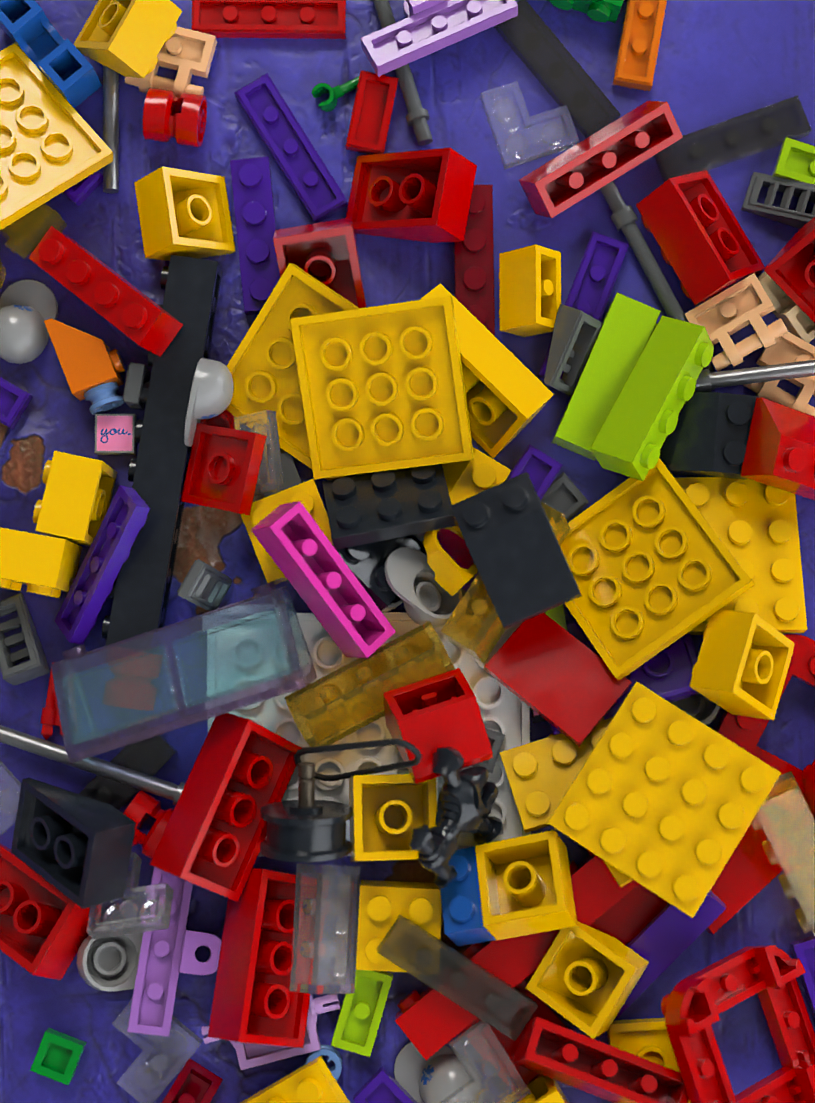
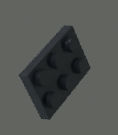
[323,464,456,550]

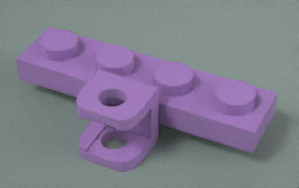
[361,0,518,77]
[127,867,221,1037]

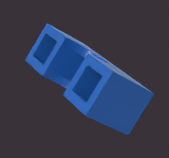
[0,0,102,109]

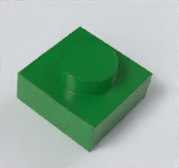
[30,1028,87,1085]

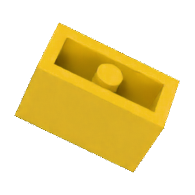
[499,244,561,337]

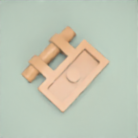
[125,26,217,98]
[685,273,788,372]
[743,332,815,417]

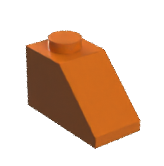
[44,318,125,401]

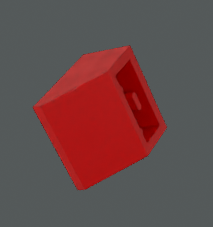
[383,668,493,785]

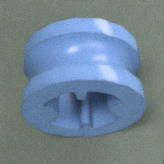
[84,382,124,415]
[306,1044,342,1081]

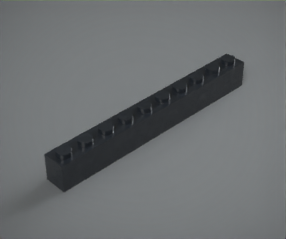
[102,255,222,655]

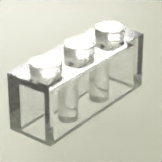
[290,864,360,994]

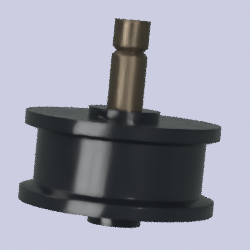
[260,762,352,862]

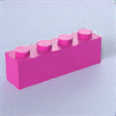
[251,501,396,658]

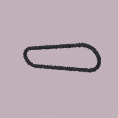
[294,739,422,781]

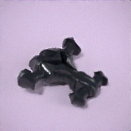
[409,747,503,888]

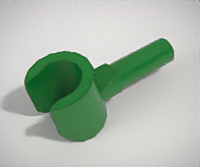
[312,76,359,112]

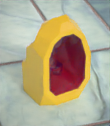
[422,527,478,596]

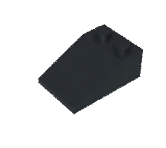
[659,392,759,480]
[451,472,582,629]
[11,778,136,909]

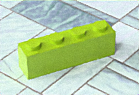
[551,292,661,461]
[590,315,714,481]

